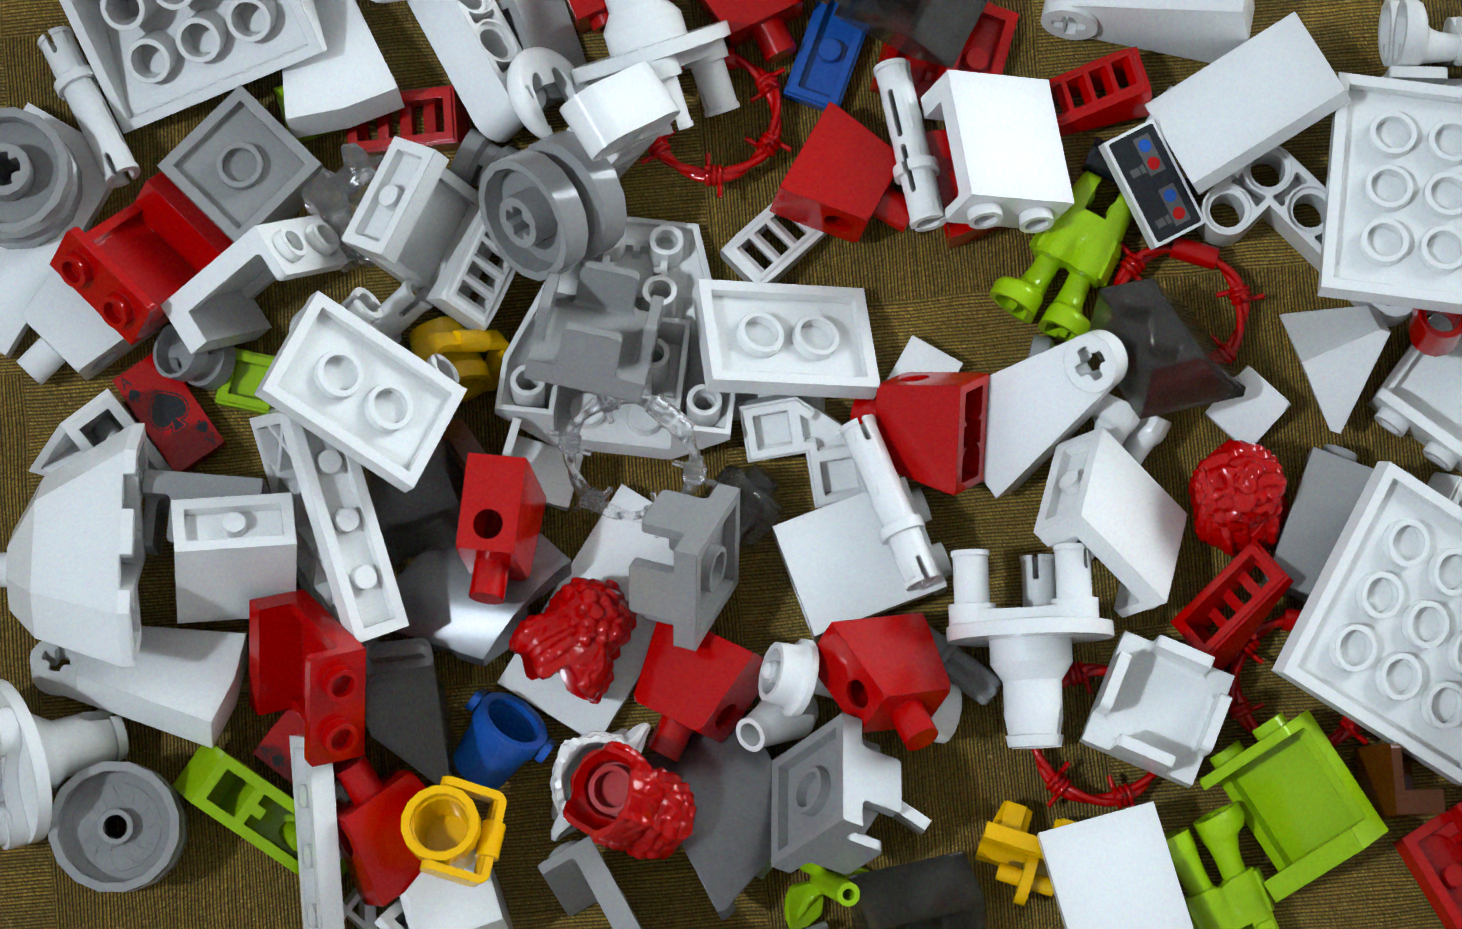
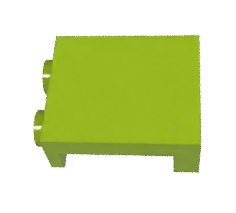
[1198,710,1389,903]

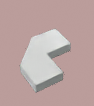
[737,395,866,508]

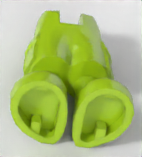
[989,171,1133,342]
[1164,801,1279,929]

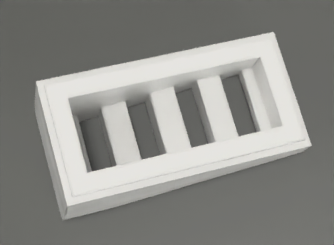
[720,202,827,283]
[426,209,516,331]

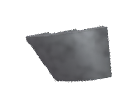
[394,518,572,667]
[646,712,773,921]

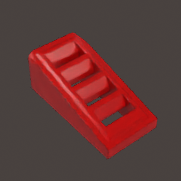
[1049,46,1152,137]
[347,85,470,157]
[1170,539,1294,671]

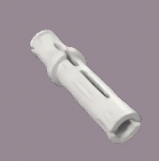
[37,26,141,188]
[873,58,947,232]
[839,414,942,591]

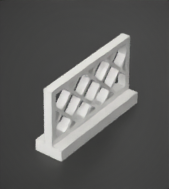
[249,411,409,643]

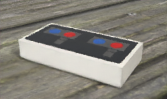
[1098,118,1205,250]

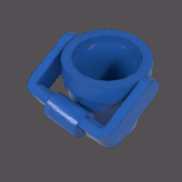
[453,687,556,790]

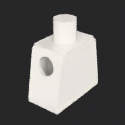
[16,269,163,386]

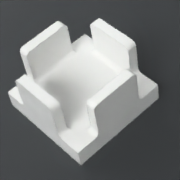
[1079,630,1235,788]

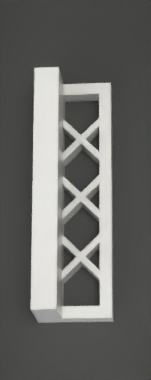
[289,734,377,929]

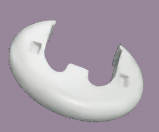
[507,47,586,139]

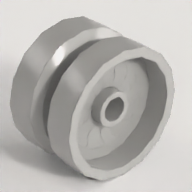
[0,107,82,249]
[478,130,627,281]
[48,761,189,892]

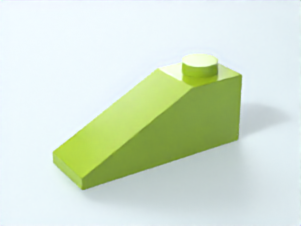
[172,744,348,878]

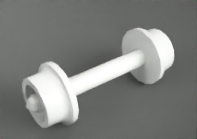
[758,638,962,743]

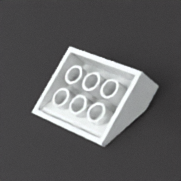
[59,0,327,134]

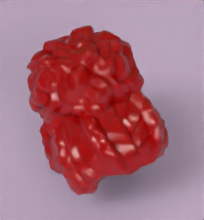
[1188,439,1289,558]
[509,577,637,704]
[563,741,697,860]

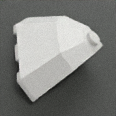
[0,423,149,667]

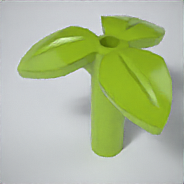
[784,863,883,929]

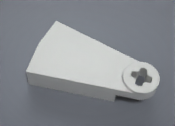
[282,0,405,138]
[1041,0,1255,63]
[984,330,1128,499]
[30,626,248,749]

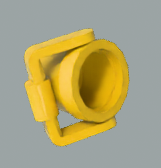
[409,316,510,403]
[401,776,507,887]

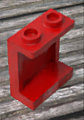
[49,172,233,346]
[249,589,366,767]

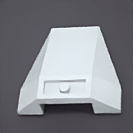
[495,216,736,460]

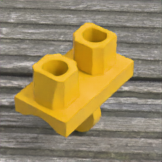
[975,800,1076,906]

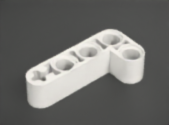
[371,0,546,142]
[559,61,680,179]
[1197,146,1412,327]

